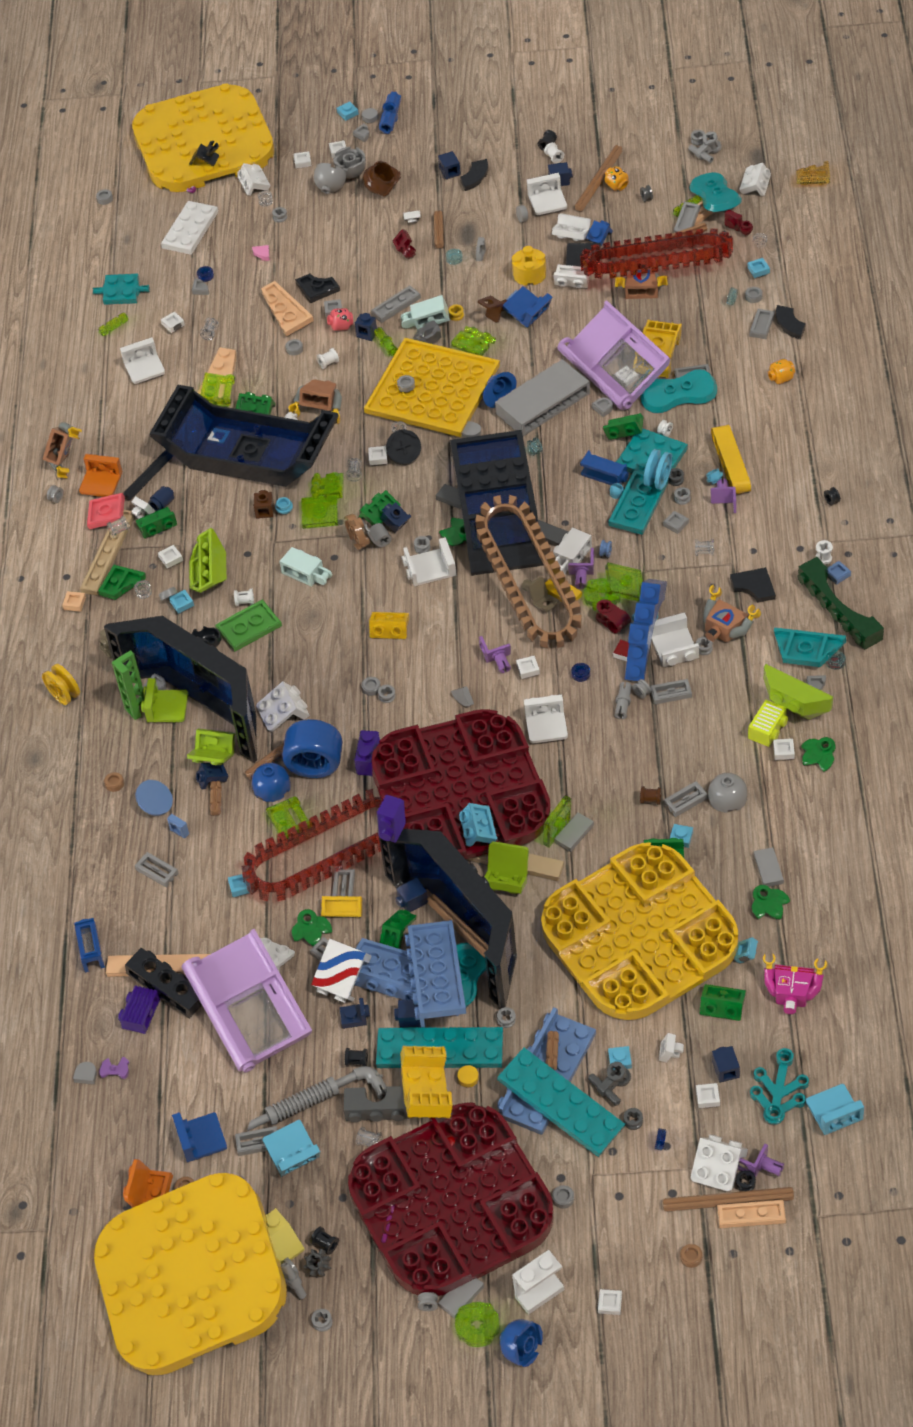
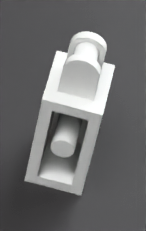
[553,528,592,574]

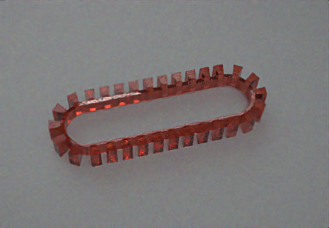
[580,228,733,279]
[242,789,382,901]

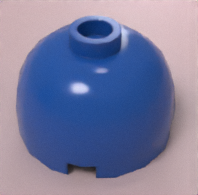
[252,763,291,802]
[500,1319,543,1367]

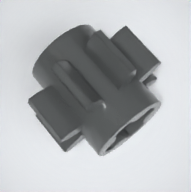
[304,1249,332,1277]

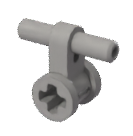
[688,131,722,163]
[281,1257,307,1299]

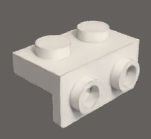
[238,163,270,196]
[739,163,771,196]
[552,213,591,241]
[553,265,591,288]

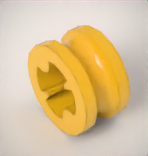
[448,304,464,321]

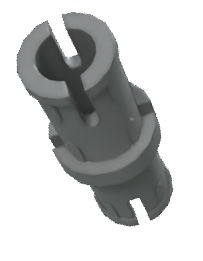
[614,682,632,719]

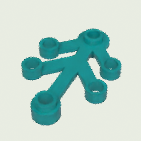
[750,1048,809,1125]

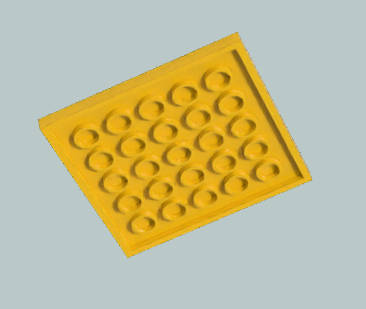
[364,338,500,437]

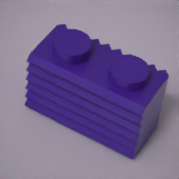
[354,730,380,776]
[377,795,406,842]
[118,985,160,1034]

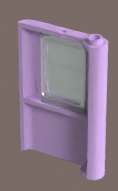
[558,300,670,410]
[181,929,312,1073]

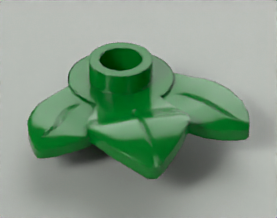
[439,518,475,546]
[801,737,836,772]
[751,885,790,920]
[292,909,332,946]

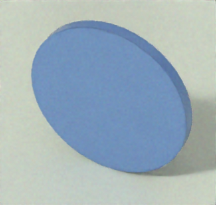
[135,780,173,816]

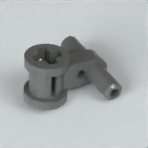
[588,1062,631,1106]

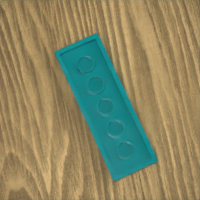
[376,1027,503,1068]
[497,1047,625,1157]

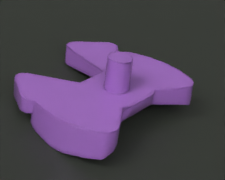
[100,1057,129,1079]

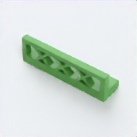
[112,650,145,720]

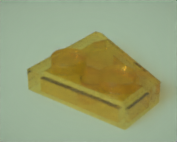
[796,161,830,185]

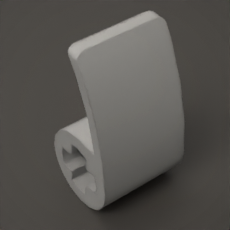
[362,519,391,547]

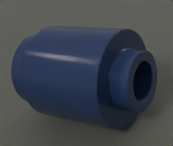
[148,486,174,511]

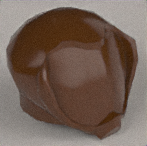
[363,161,401,197]

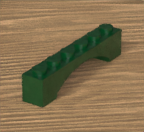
[797,557,884,650]

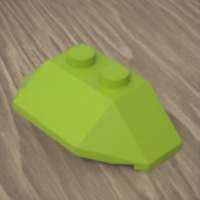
[189,528,227,593]
[763,664,833,720]

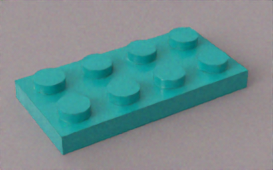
[608,470,668,535]

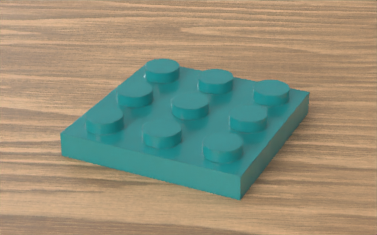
[616,428,688,473]

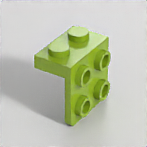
[141,678,188,722]
[187,728,235,765]
[484,841,529,894]

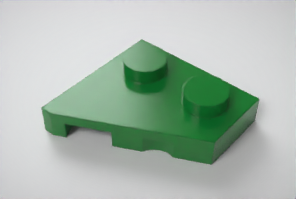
[98,565,146,600]

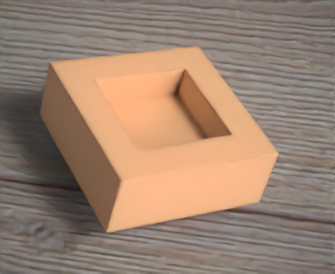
[62,591,86,612]

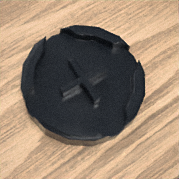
[386,429,421,465]

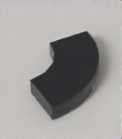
[460,159,488,191]
[776,305,806,339]

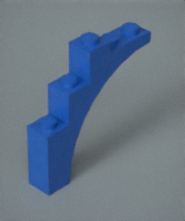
[625,579,667,681]

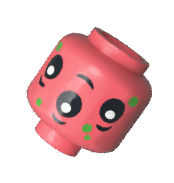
[327,308,353,331]

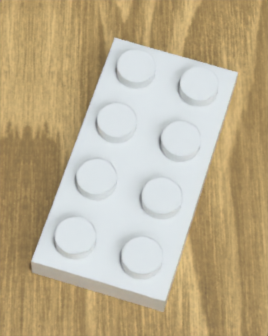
[161,201,218,255]

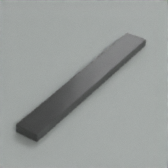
[436,484,569,546]

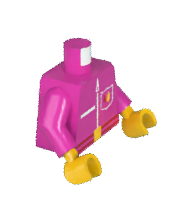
[763,953,828,1014]

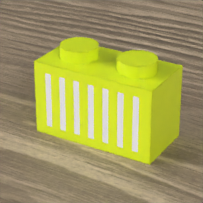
[748,700,788,747]

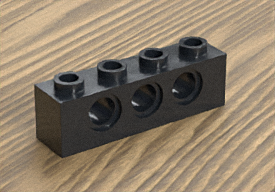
[125,948,202,1019]

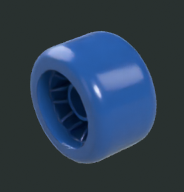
[282,719,343,778]

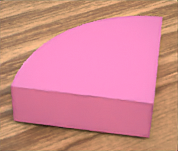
[252,245,270,261]

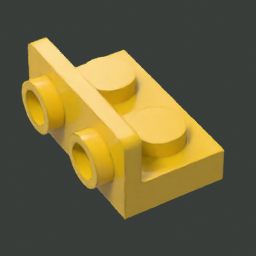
[369,612,409,639]

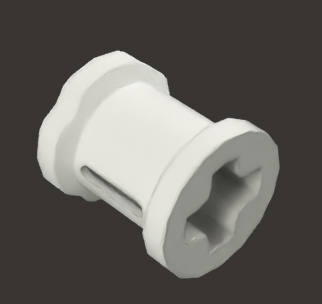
[544,142,565,164]
[317,348,339,369]
[815,540,833,565]
[234,588,254,607]

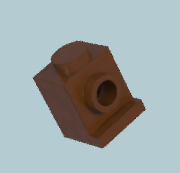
[253,490,274,519]

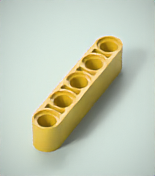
[711,424,751,494]

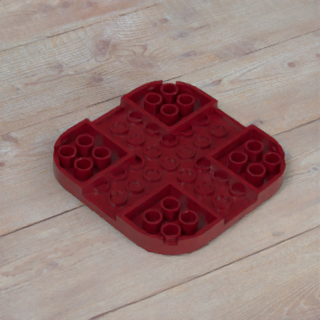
[372,709,551,866]
[348,1102,554,1296]

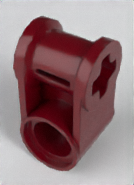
[596,599,631,634]

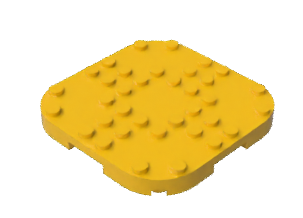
[132,83,274,192]
[541,843,738,1020]
[94,1173,287,1375]

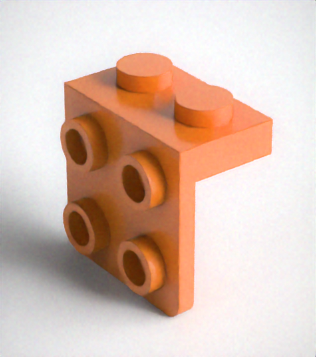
[79,454,123,497]
[123,1159,173,1208]

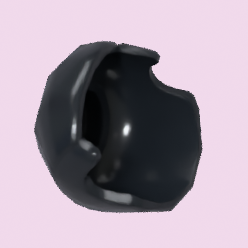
[192,626,222,647]

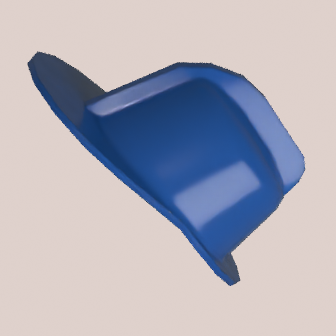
[483,372,517,408]

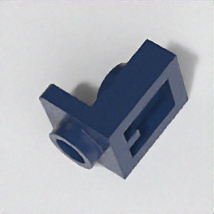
[196,763,228,789]
[340,998,370,1029]

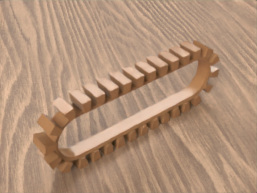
[475,495,582,648]

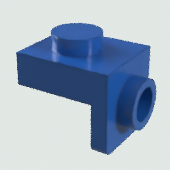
[586,220,613,246]

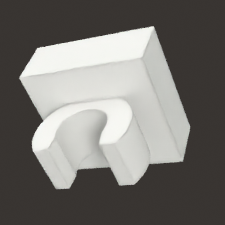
[131,496,155,519]
[659,1033,684,1063]

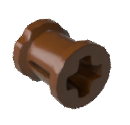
[640,786,662,805]

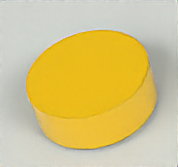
[457,1065,479,1088]

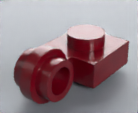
[725,210,753,235]
[392,229,416,259]

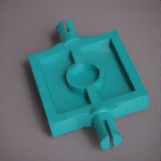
[93,274,150,305]

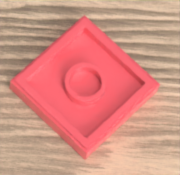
[87,493,125,530]

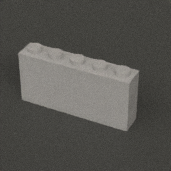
[495,359,590,436]

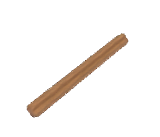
[575,145,622,212]
[427,894,489,958]
[663,1187,794,1211]

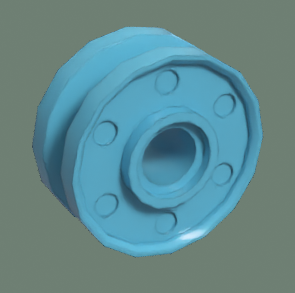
[644,449,672,490]

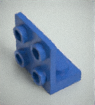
[502,286,553,328]
[172,1112,227,1163]

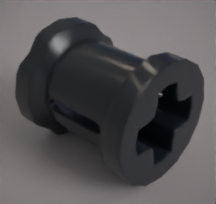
[537,130,557,151]
[345,1048,368,1067]
[310,1226,339,1255]

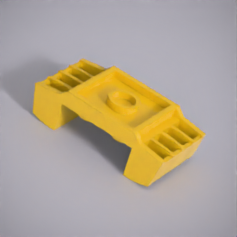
[633,319,682,378]
[400,1046,453,1118]

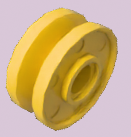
[42,663,80,705]

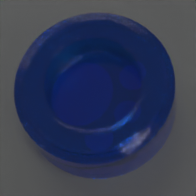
[197,266,214,282]
[571,663,590,682]
[654,1128,667,1151]

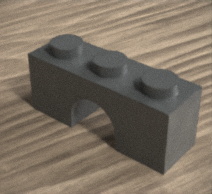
[344,1086,409,1122]

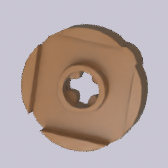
[344,514,370,550]

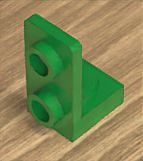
[380,910,417,949]

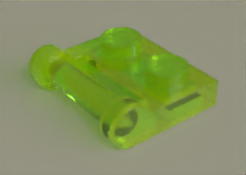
[200,372,235,407]
[266,796,314,841]

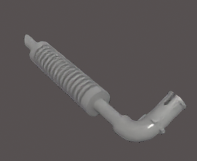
[247,1066,387,1131]

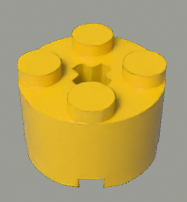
[512,246,546,286]

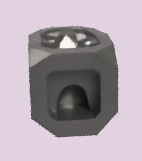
[413,320,442,344]

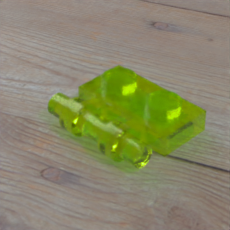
[451,326,496,356]
[310,472,344,499]

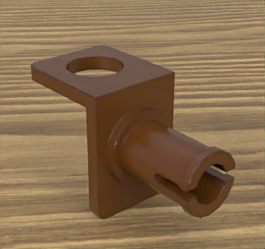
[478,295,507,323]

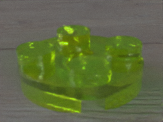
[584,578,621,611]
[455,1302,500,1347]

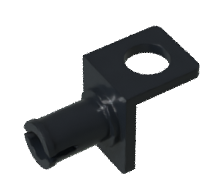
[189,141,219,166]

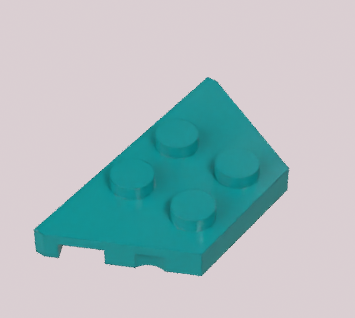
[774,627,846,667]

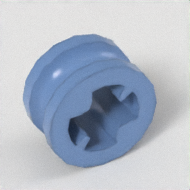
[599,540,612,558]

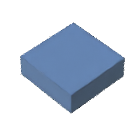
[827,561,851,585]
[167,814,189,838]

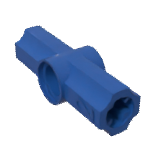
[379,92,401,134]

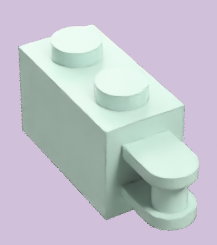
[400,295,450,330]
[279,547,332,587]

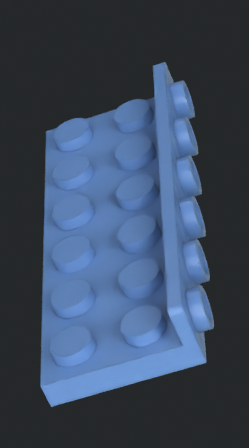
[405,920,466,1027]
[355,938,458,1016]
[497,1007,596,1135]

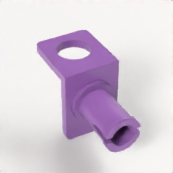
[711,479,736,513]
[568,548,594,589]
[479,636,511,673]
[737,1144,785,1177]

